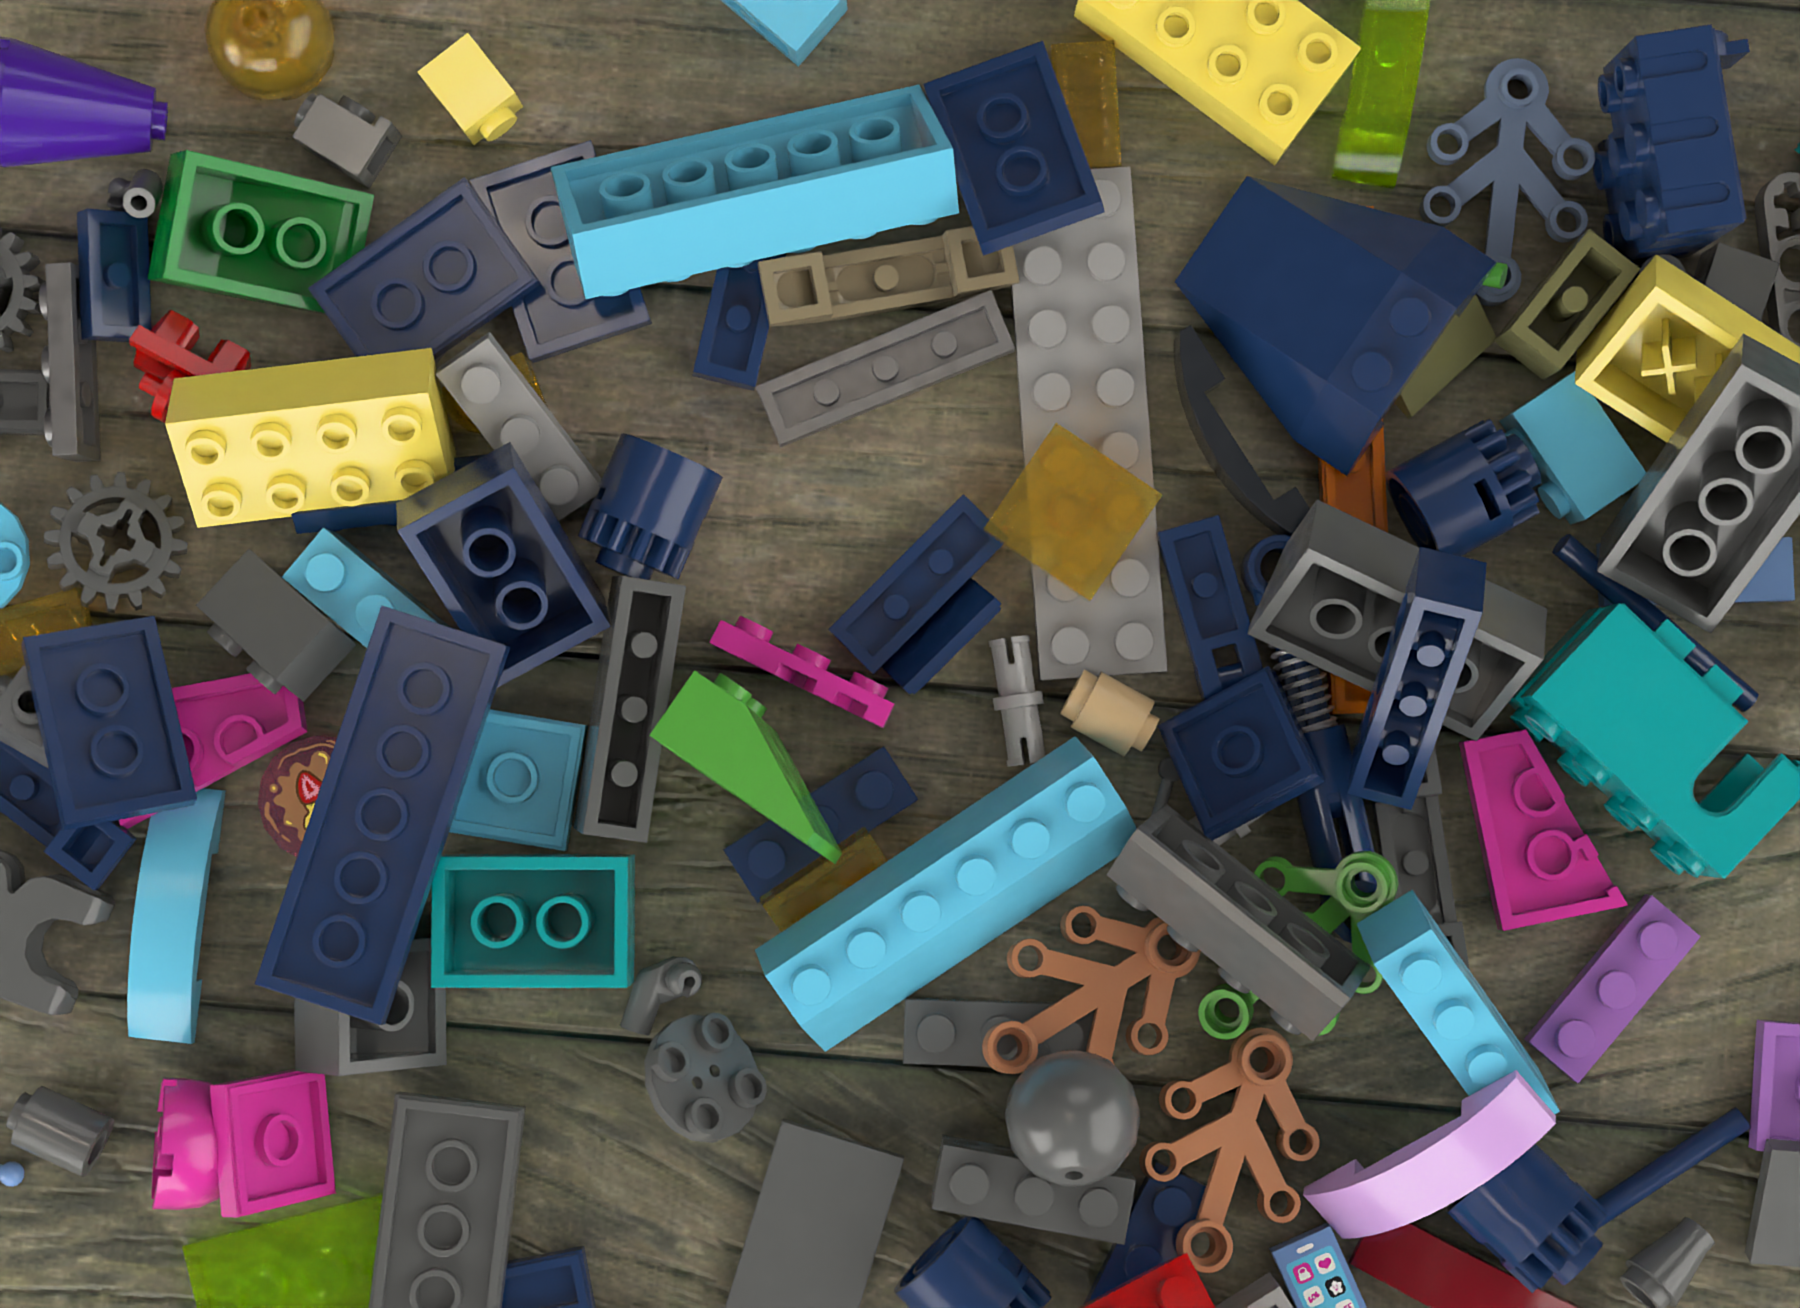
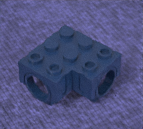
[1593,24,1750,265]

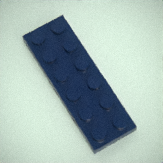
[255,605,510,1025]

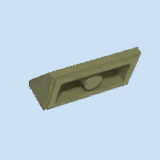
[1394,294,1496,419]

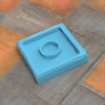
[449,709,588,851]

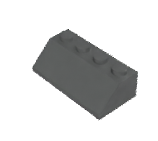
[1248,499,1547,741]
[1107,804,1371,1041]

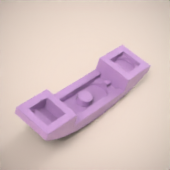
[1303,1070,1556,1239]

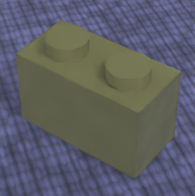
[1494,229,1640,380]

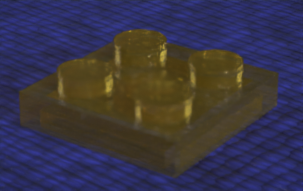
[983,423,1162,602]

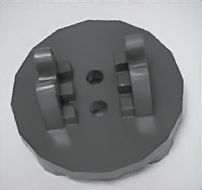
[644,1013,767,1143]

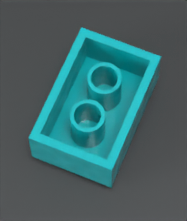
[431,854,635,988]

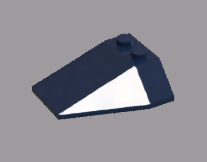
[1175,176,1497,477]

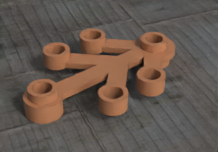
[982,906,1200,1074]
[1139,1027,1320,1273]

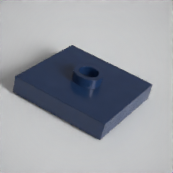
[1158,666,1325,841]

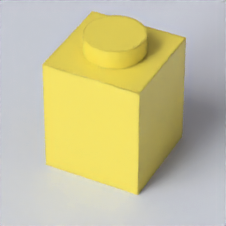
[418,33,523,145]

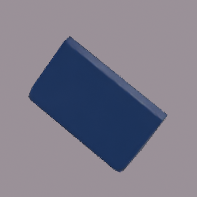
[882,578,1001,696]

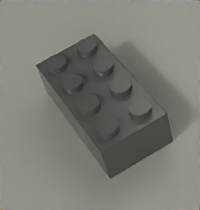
[1597,333,1800,633]

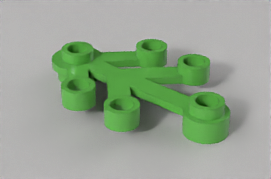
[1198,851,1398,1040]

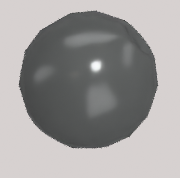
[1005,1050,1140,1187]

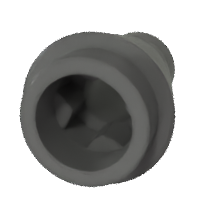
[1620,1217,1715,1308]

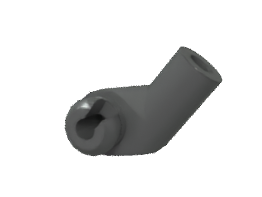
[620,956,702,1036]

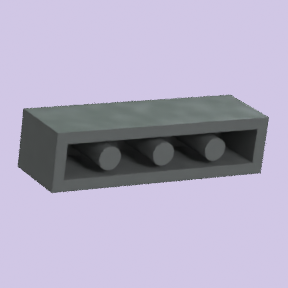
[574,576,686,843]

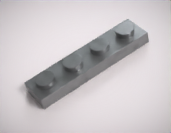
[755,290,1015,448]

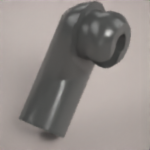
[107,169,163,218]

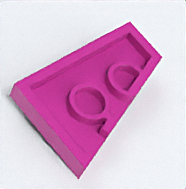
[709,616,894,728]
[119,673,308,829]
[1459,729,1628,931]

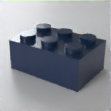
[396,442,611,688]

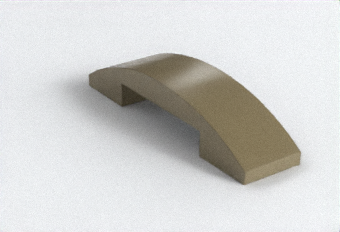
[758,226,1020,327]

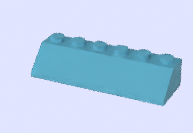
[551,85,959,299]
[755,736,1137,1052]

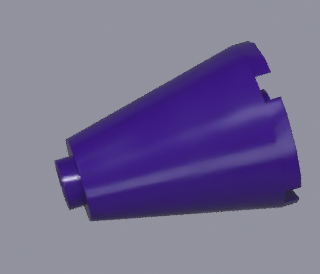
[0,37,168,167]

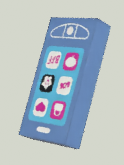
[1269,1223,1367,1308]

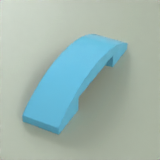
[127,788,226,1044]

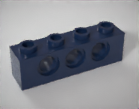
[1347,547,1487,810]

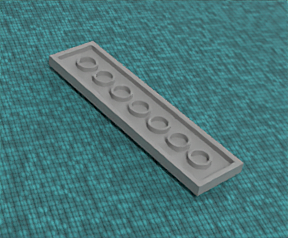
[1011,166,1168,681]

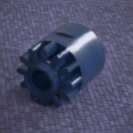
[1385,419,1541,556]
[578,433,723,580]
[1446,1144,1608,1293]
[894,1215,1052,1308]

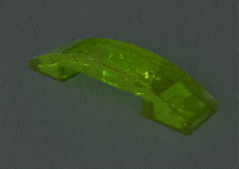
[1331,0,1431,189]

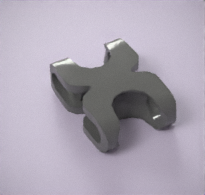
[0,849,116,1015]

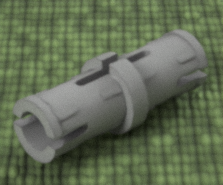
[988,635,1046,767]

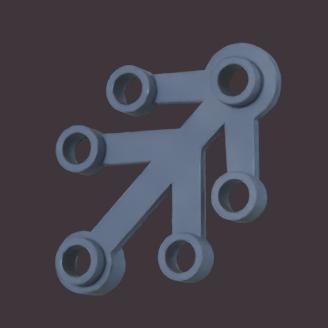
[1419,58,1595,306]

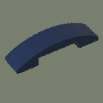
[0,741,136,891]

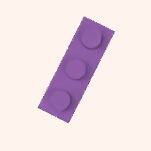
[1524,894,1701,1083]

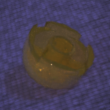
[204,0,335,101]

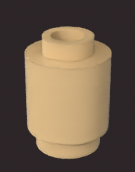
[1060,669,1160,757]

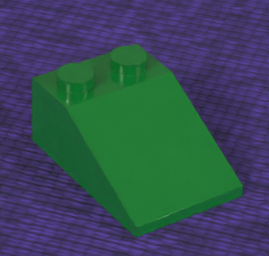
[147,150,374,315]

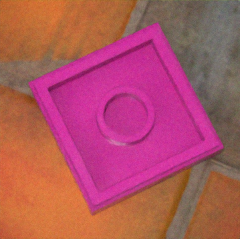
[210,1069,336,1218]

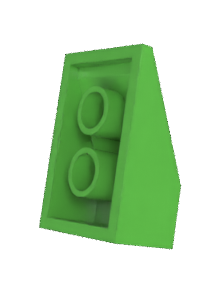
[649,670,842,864]

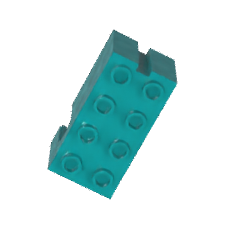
[1508,603,1800,879]

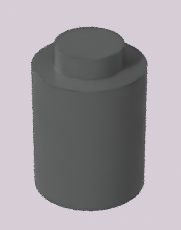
[6,1086,114,1177]

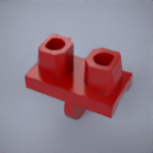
[129,310,251,423]

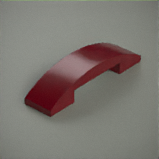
[1349,1223,1583,1308]

